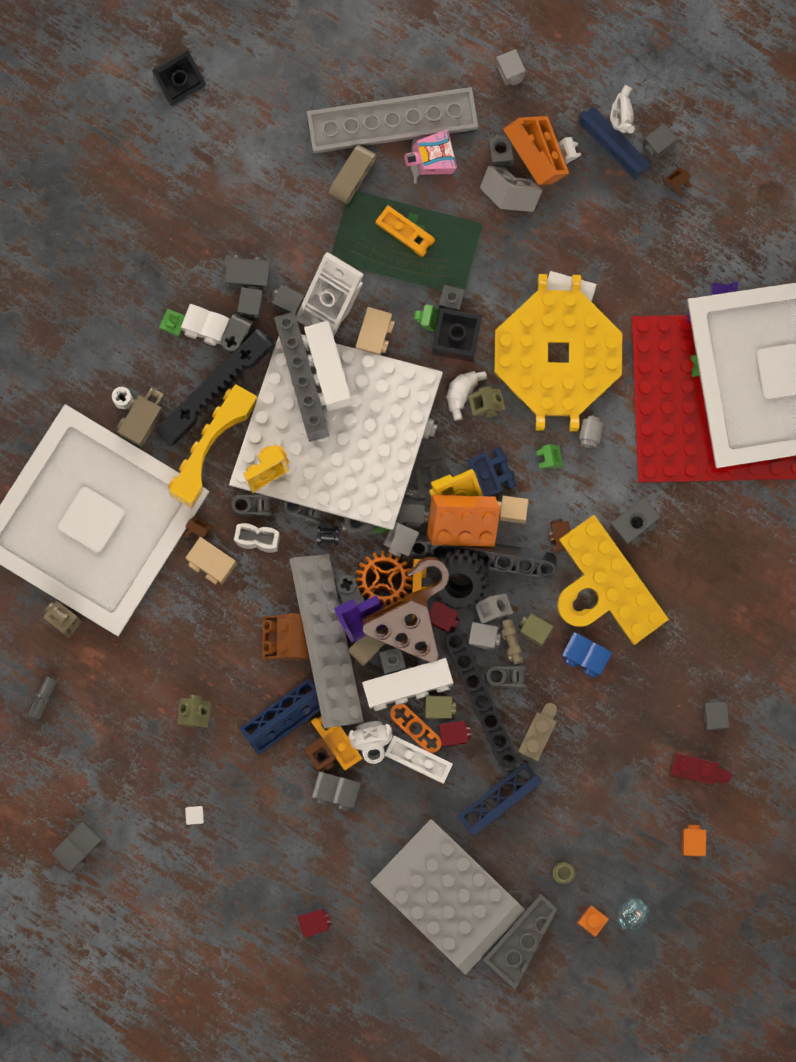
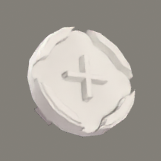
[348,721,393,764]

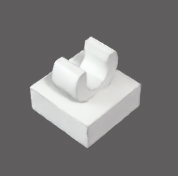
[558,137,581,164]

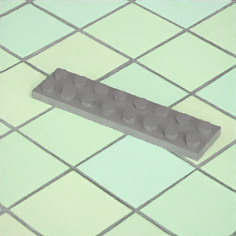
[307,87,478,153]
[289,554,364,729]

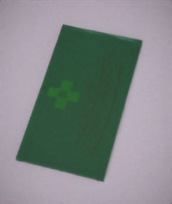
[331,191,483,291]

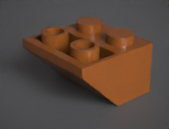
[262,613,310,660]

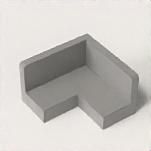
[480,166,542,212]

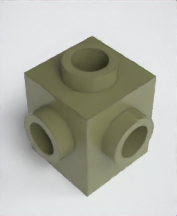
[468,386,505,418]
[177,695,211,728]

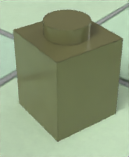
[518,613,553,647]
[425,696,456,720]

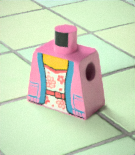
[404,130,457,175]

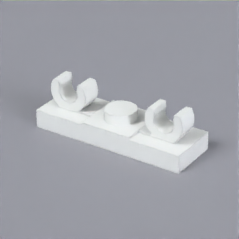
[385,736,453,784]

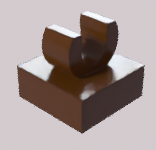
[662,168,691,195]
[185,516,213,543]

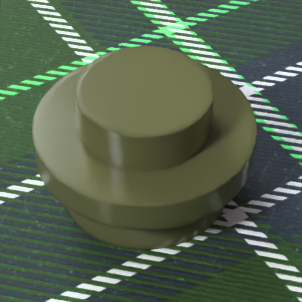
[553,862,575,884]

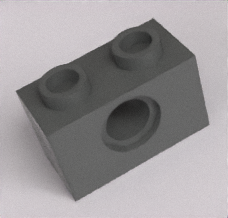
[610,497,661,546]

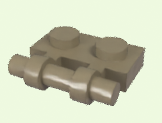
[500,619,523,666]

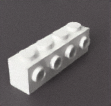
[302,320,353,412]
[362,658,453,711]

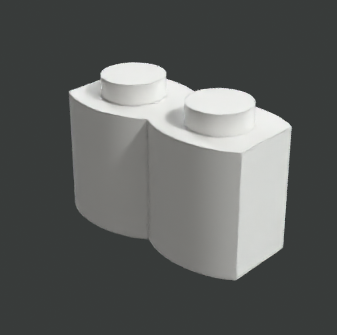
[181,304,230,346]
[234,523,280,553]

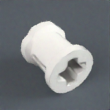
[112,387,133,410]

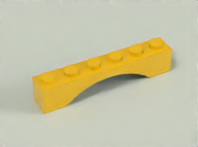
[168,384,257,509]

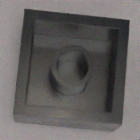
[432,308,482,362]

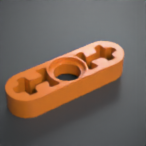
[390,704,441,754]

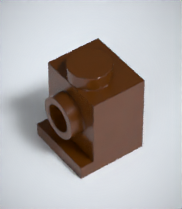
[548,519,571,553]
[304,737,337,772]

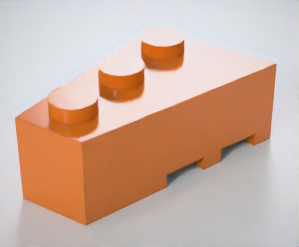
[503,116,569,185]

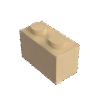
[356,307,395,355]
[186,537,237,585]

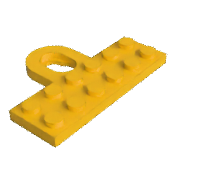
[557,515,669,645]

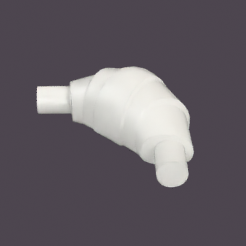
[610,85,635,133]
[446,371,487,421]

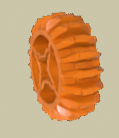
[355,551,413,608]

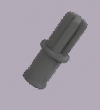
[28,676,58,720]

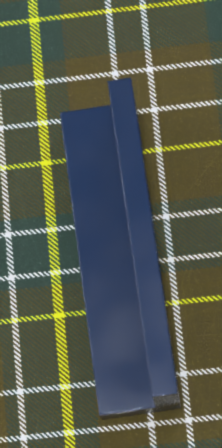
[577,106,651,180]
[239,678,320,756]
[457,762,543,837]

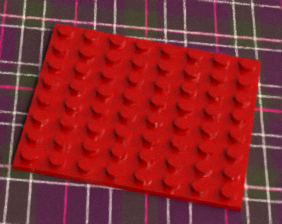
[632,315,796,483]

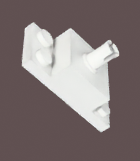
[296,252,364,337]

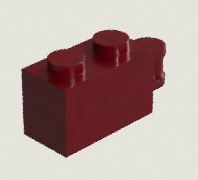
[669,753,731,786]

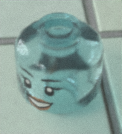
[617,898,650,931]

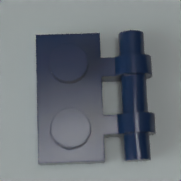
[467,447,516,497]

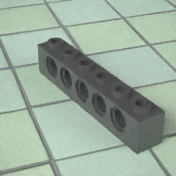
[274,312,329,442]

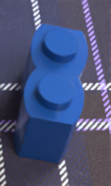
[561,632,612,678]

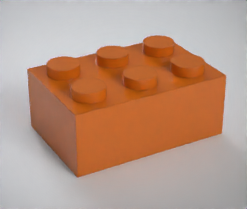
[427,495,501,547]

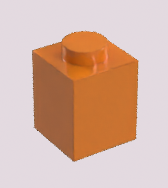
[681,825,706,857]
[577,905,609,937]

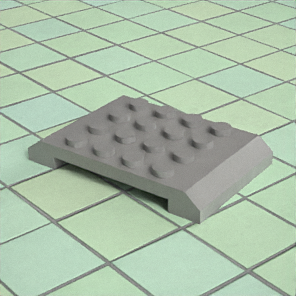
[370,819,526,975]

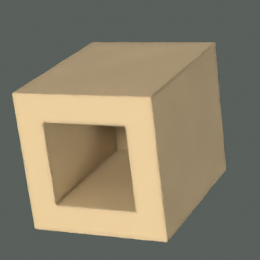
[498,496,528,523]

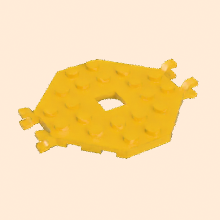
[494,274,622,432]

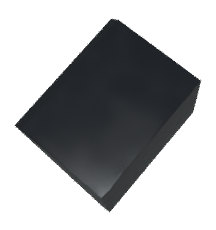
[152,49,206,105]

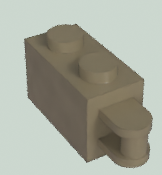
[117,387,165,448]
[43,601,82,639]
[517,703,557,763]

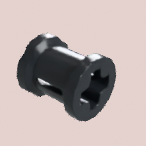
[317,526,339,546]

